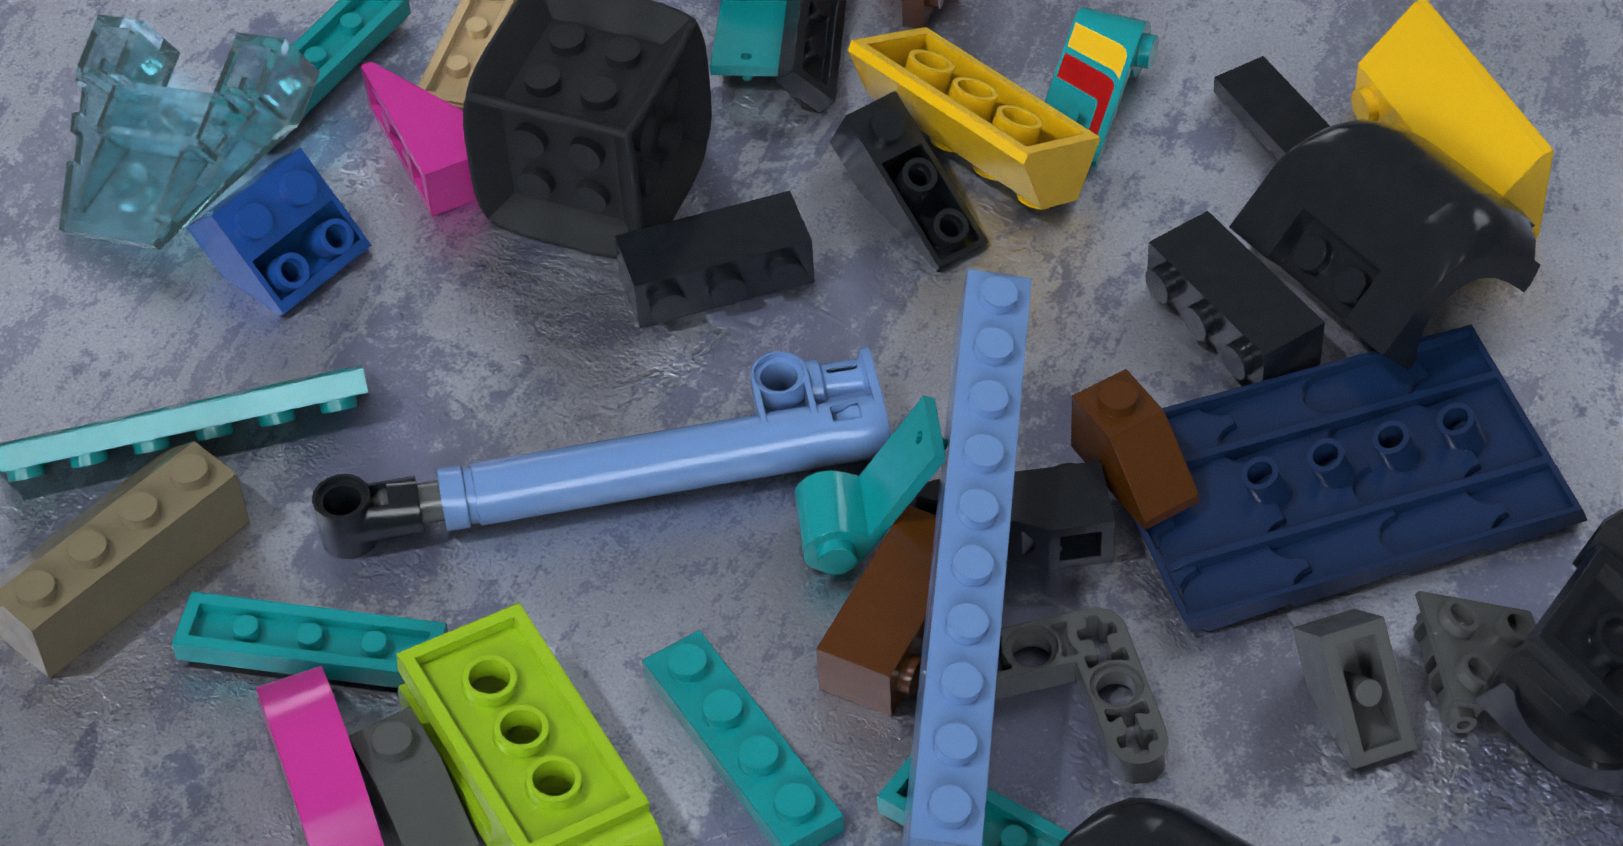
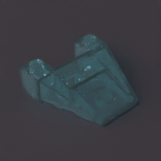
[59,14,320,250]

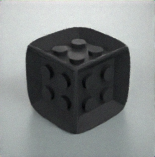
[463,0,712,257]

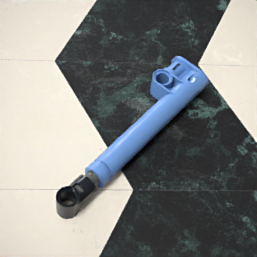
[312,347,891,559]

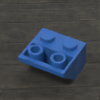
[186,148,372,316]

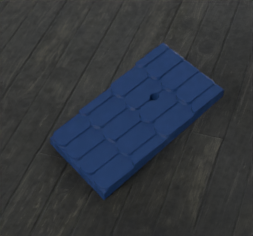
[1134,324,1587,632]

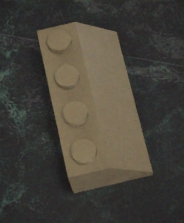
[0,441,250,679]

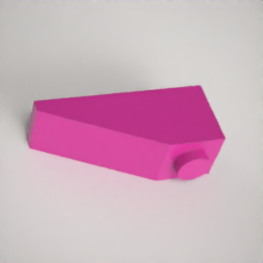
[361,61,477,217]

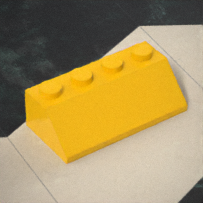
[1351,0,1554,238]
[848,27,1101,210]

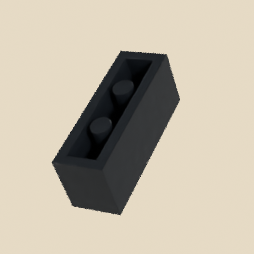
[615,191,815,328]
[1145,211,1325,385]

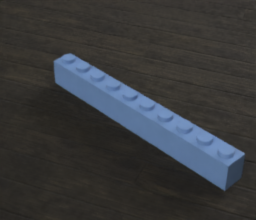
[902,269,1032,846]

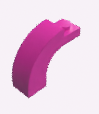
[255,666,384,846]

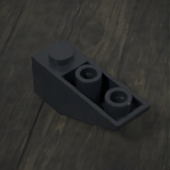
[830,91,988,271]
[909,461,1115,570]

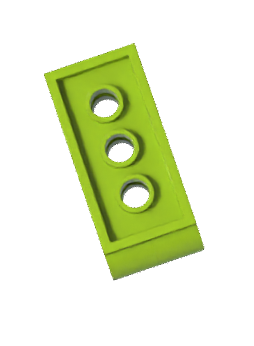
[396,602,664,846]

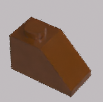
[1071,369,1199,531]

